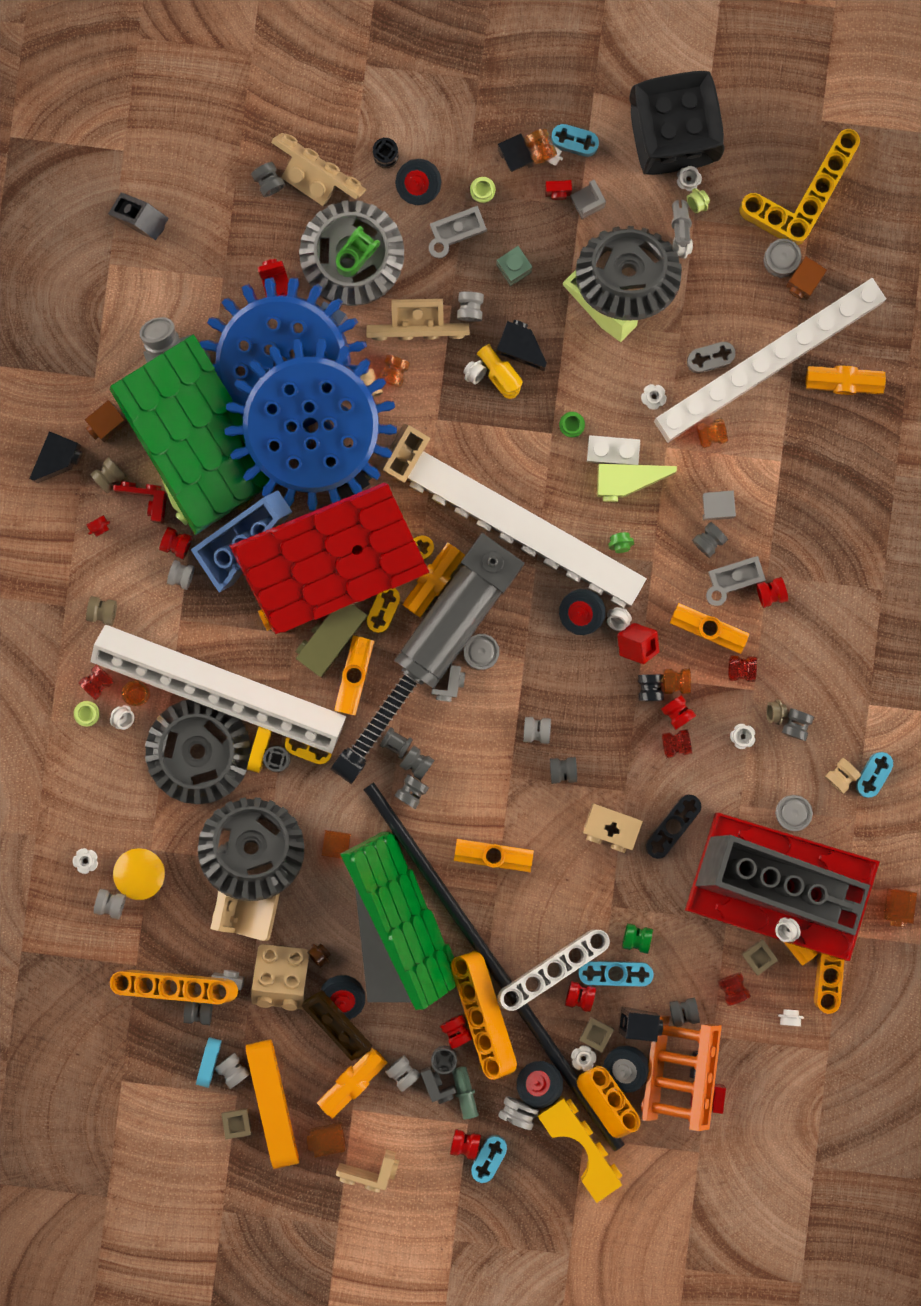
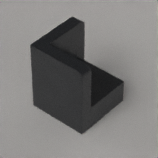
[498,133,534,172]

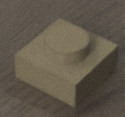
[742,939,779,976]
[579,1017,614,1052]
[221,1108,252,1139]

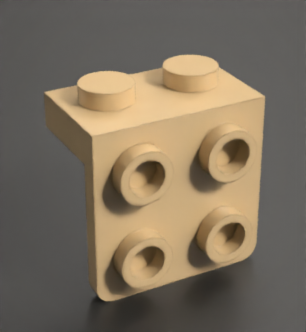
[211,891,280,941]
[251,944,309,1011]
[335,1150,399,1192]

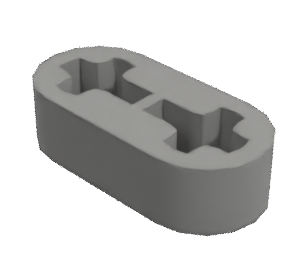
[687,342,735,373]

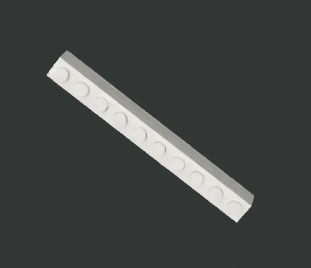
[654,278,886,443]
[407,451,647,608]
[90,625,346,754]

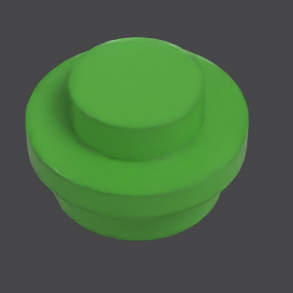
[559,412,585,438]
[608,532,634,553]

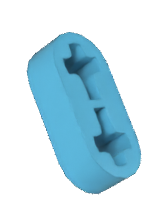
[551,124,599,157]
[856,752,893,798]
[196,1037,222,1088]
[471,1135,507,1183]

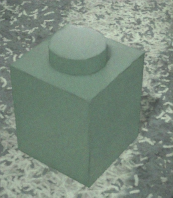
[496,246,532,287]

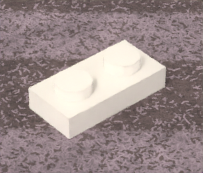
[587,435,640,465]

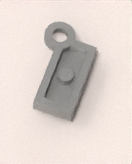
[429,206,487,259]
[706,556,766,606]

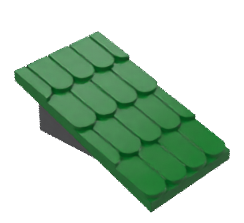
[109,334,270,535]
[340,831,456,1010]

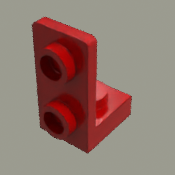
[257,259,289,297]
[113,481,167,524]

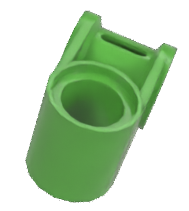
[336,226,381,277]

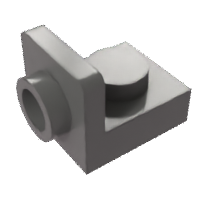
[421,1066,456,1104]

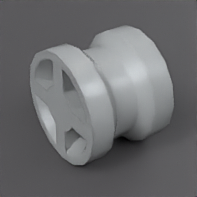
[167,560,195,590]

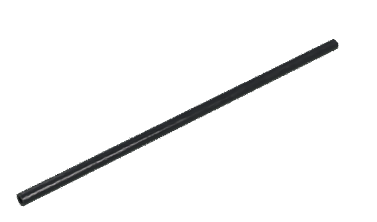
[363,782,624,1151]

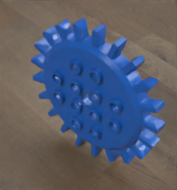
[200,277,369,446]
[225,338,397,511]

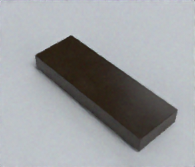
[301,990,372,1061]

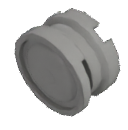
[763,238,802,278]
[140,317,180,357]
[464,634,499,670]
[775,795,813,831]
[498,1096,539,1130]

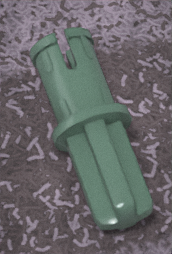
[452,1066,479,1120]

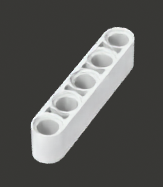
[497,930,610,1011]

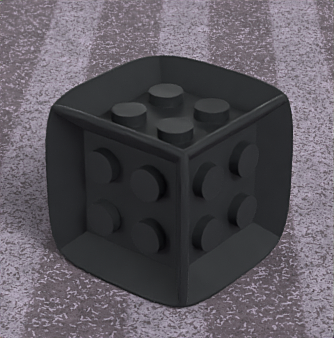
[629,71,725,175]

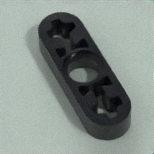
[645,794,701,859]

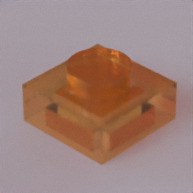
[322,830,351,859]

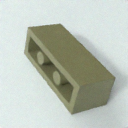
[295,604,368,678]

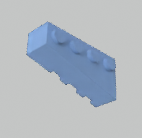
[191,490,292,593]

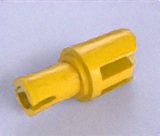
[477,344,523,399]

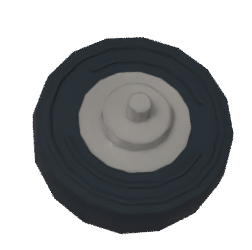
[603,1045,649,1093]

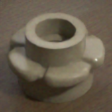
[766,699,787,725]

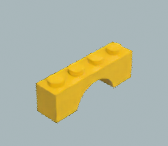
[537,1095,623,1203]

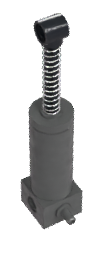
[330,533,525,784]

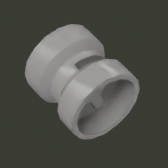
[457,292,484,322]
[523,717,551,744]
[93,888,126,920]
[214,1053,250,1089]
[385,1055,421,1092]

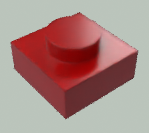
[545,180,572,200]

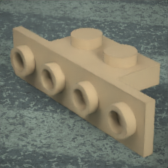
[271,133,367,206]
[366,299,470,341]

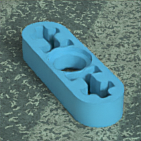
[578,961,654,987]

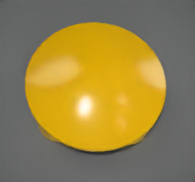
[113,848,165,900]

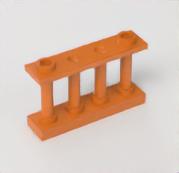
[641,1015,722,1131]

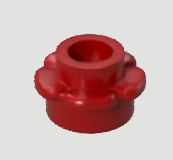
[86,515,110,537]

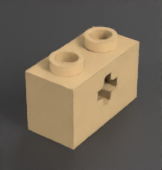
[378,424,430,483]
[583,803,643,853]

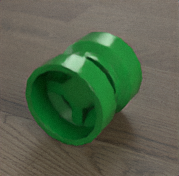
[622,923,653,954]

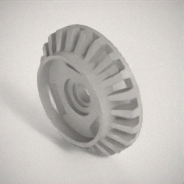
[299,200,404,306]

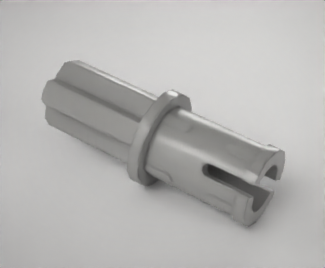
[671,200,692,247]

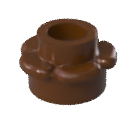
[307,944,331,968]

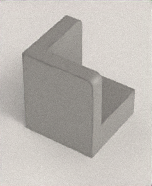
[570,180,606,219]
[702,490,736,521]

